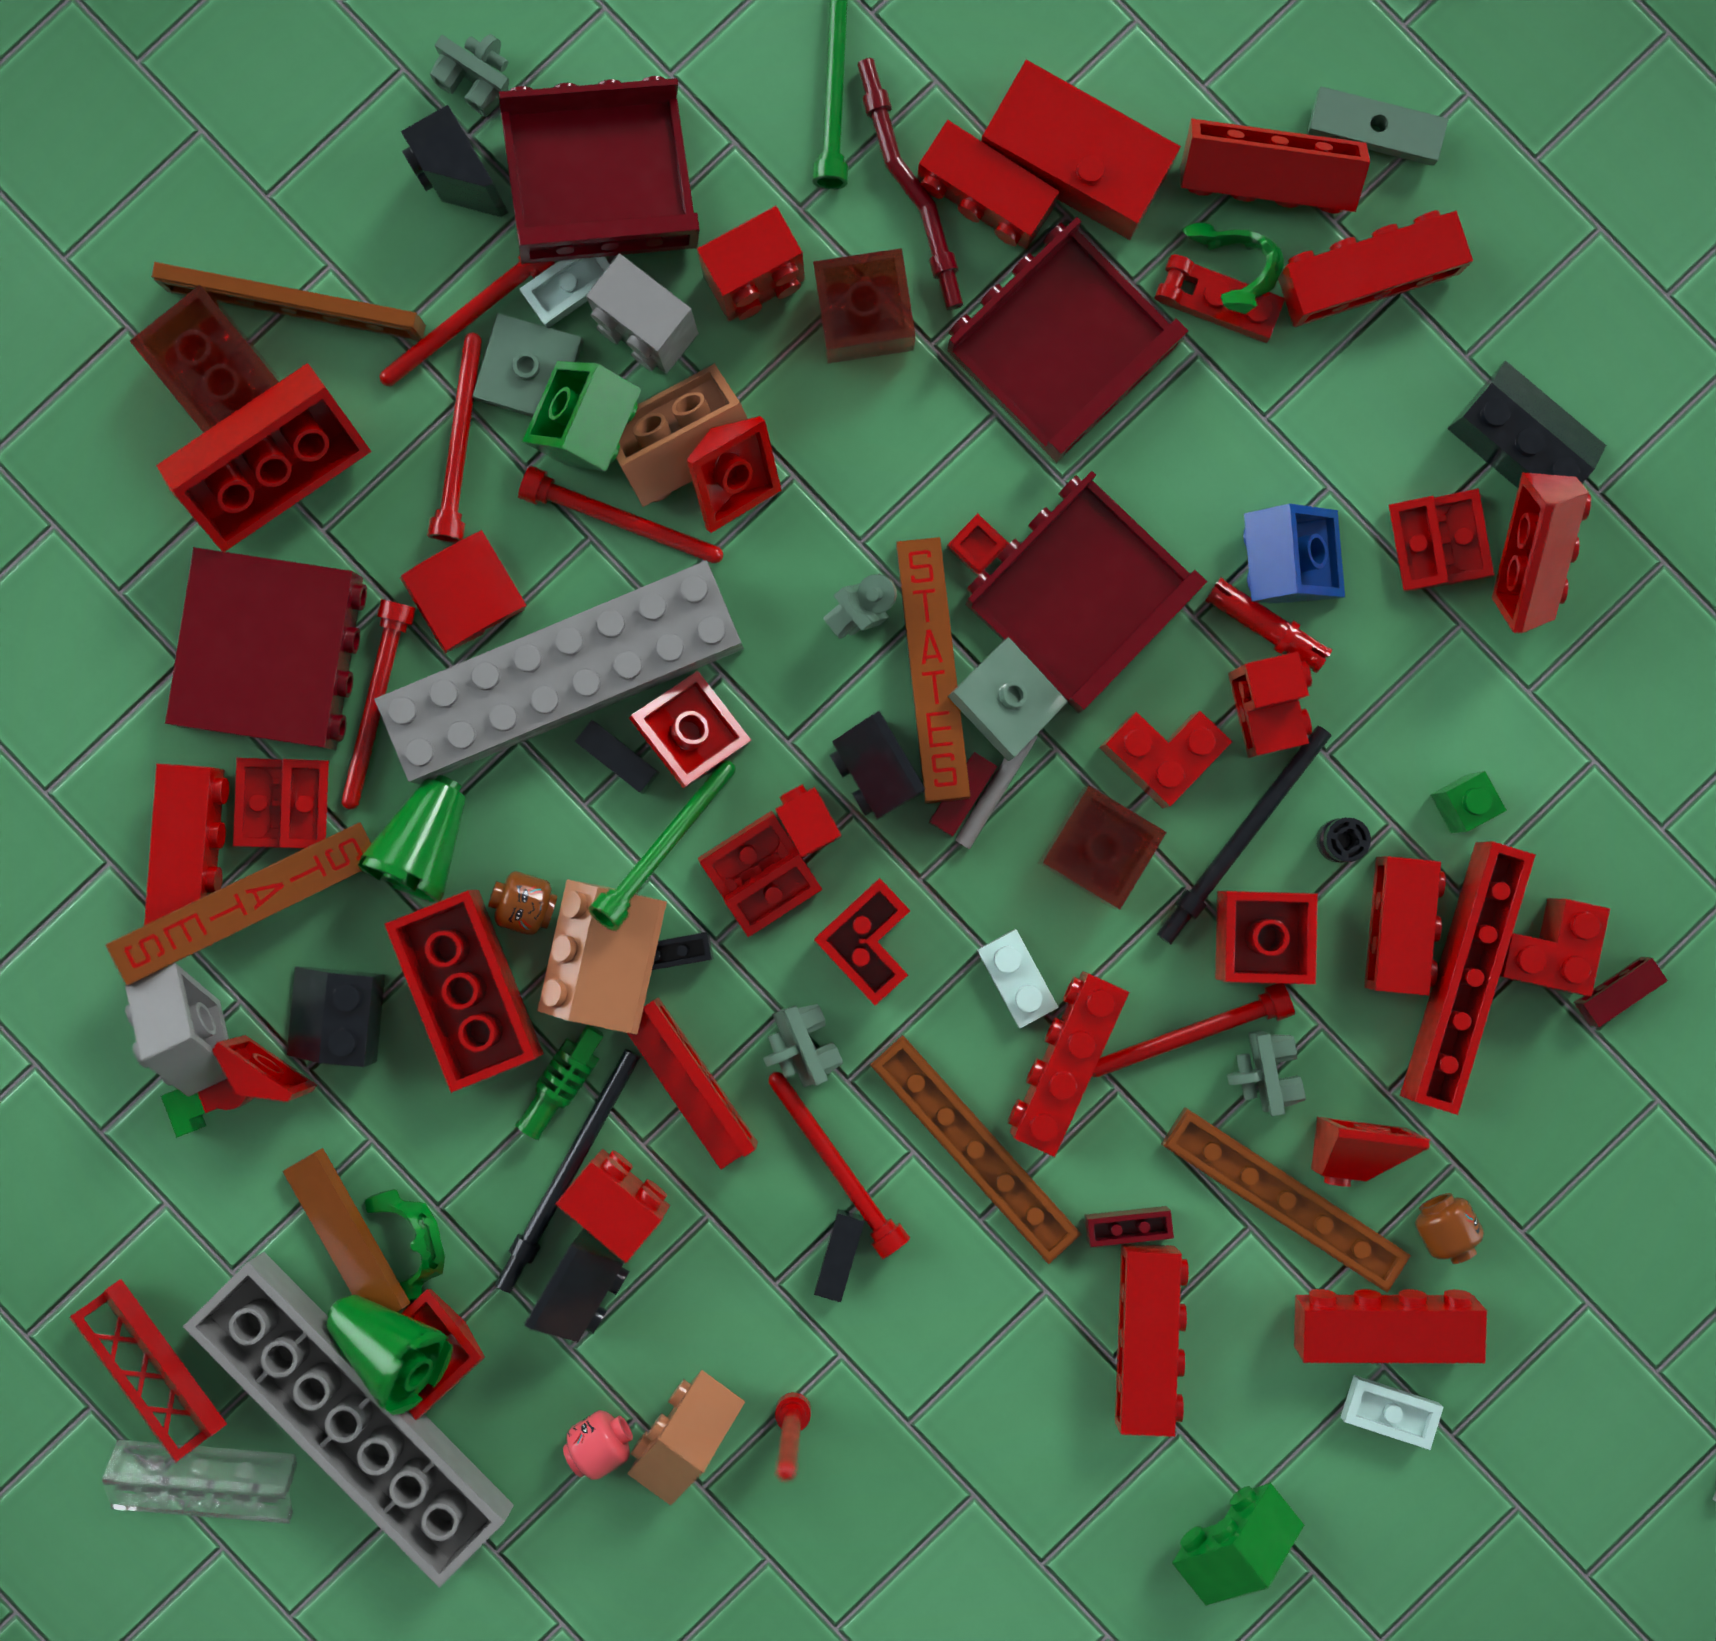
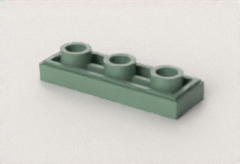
[1307,86,1448,166]

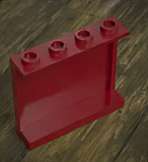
[499,76,700,264]
[947,217,1188,463]
[965,471,1208,713]
[165,547,367,750]

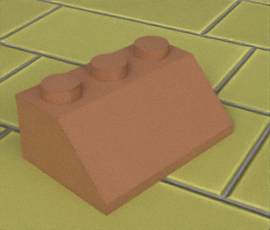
[616,364,748,507]
[537,879,667,1034]

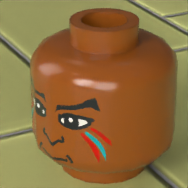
[488,871,557,935]
[1415,1193,1484,1264]

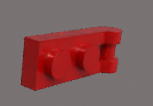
[1154,254,1285,343]

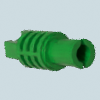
[515,1025,603,1140]

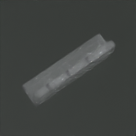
[102,1440,297,1524]

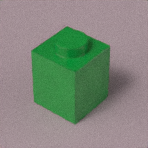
[1430,771,1507,833]

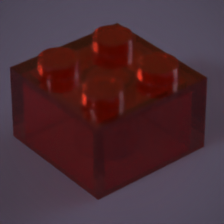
[813,248,916,364]
[1038,786,1167,910]

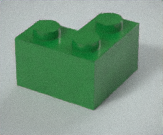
[1172,1482,1304,1605]

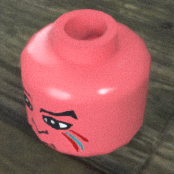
[563,1410,633,1480]

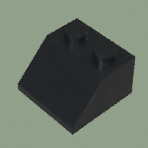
[401,105,509,217]
[830,711,926,820]
[287,966,385,1067]
[524,1228,630,1342]

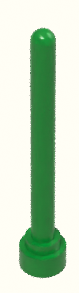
[813,0,848,189]
[588,760,736,931]

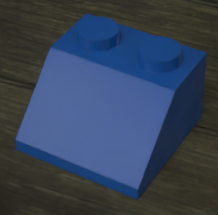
[1243,503,1345,603]

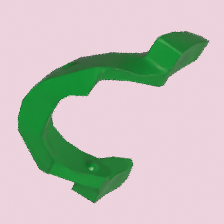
[1182,222,1284,314]
[364,1189,445,1300]

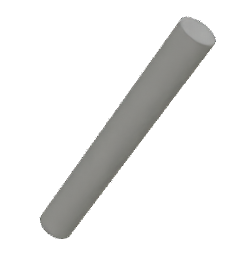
[955,735,1038,850]

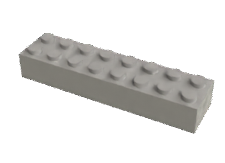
[374,560,744,784]
[183,1252,514,1588]

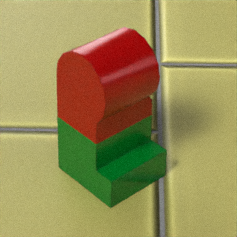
[161,1079,254,1138]

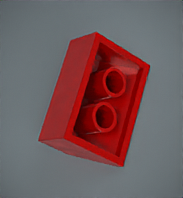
[1492,472,1591,633]

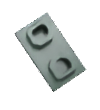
[430,34,510,117]
[823,574,897,639]
[763,1004,843,1087]
[1227,1031,1306,1116]

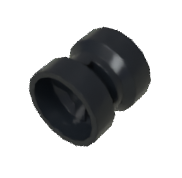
[1317,817,1371,862]

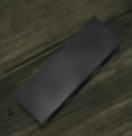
[575,720,660,794]
[652,932,714,970]
[814,1209,865,1303]

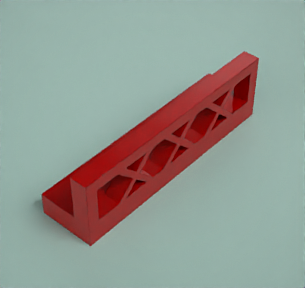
[627,997,758,1170]
[69,1279,227,1463]

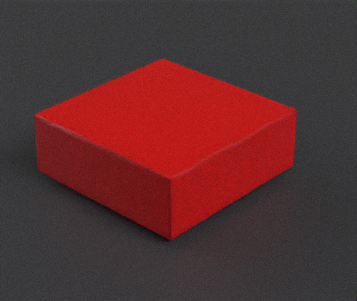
[947,513,1009,576]

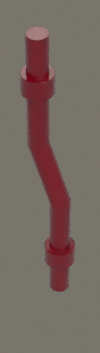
[857,58,964,310]

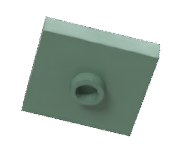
[472,313,584,417]
[948,637,1068,761]

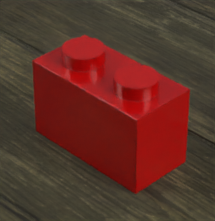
[775,784,842,858]

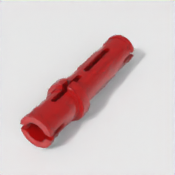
[1205,577,1333,673]

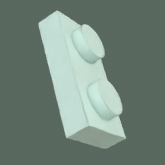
[519,257,610,328]
[977,929,1059,1028]
[1340,1375,1444,1450]

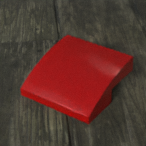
[1389,488,1494,592]
[400,530,527,653]
[233,757,329,848]
[698,810,823,937]

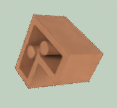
[627,1370,745,1506]

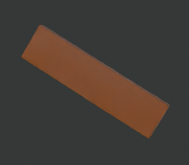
[282,1148,411,1312]

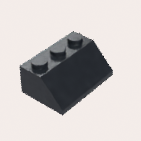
[1447,361,1606,488]

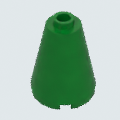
[357,775,466,903]
[326,1294,453,1415]

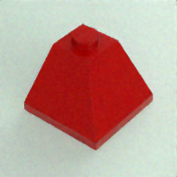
[1311,1117,1430,1187]

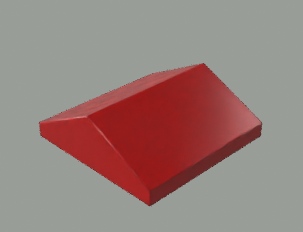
[687,416,782,533]
[629,671,751,789]
[212,1035,317,1102]
[401,1289,485,1420]

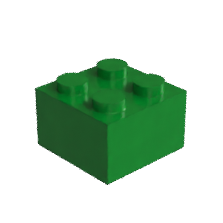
[522,361,642,472]

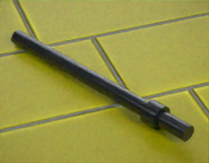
[1157,726,1332,945]
[495,1049,641,1293]

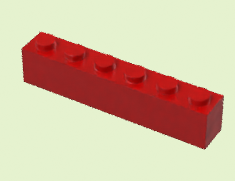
[1400,841,1536,1115]

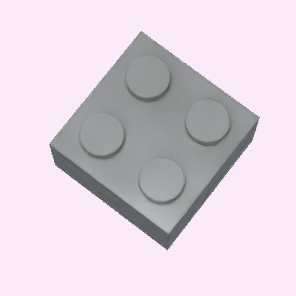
[586,253,698,375]
[125,963,229,1097]

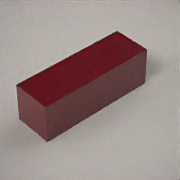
[929,752,998,837]
[1573,957,1668,1027]
[1084,1206,1174,1247]

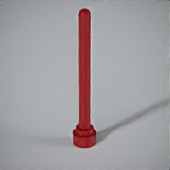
[380,255,555,386]
[427,332,482,543]
[518,465,723,564]
[341,599,416,810]
[1092,983,1295,1077]
[768,1072,910,1259]
[775,1392,811,1481]

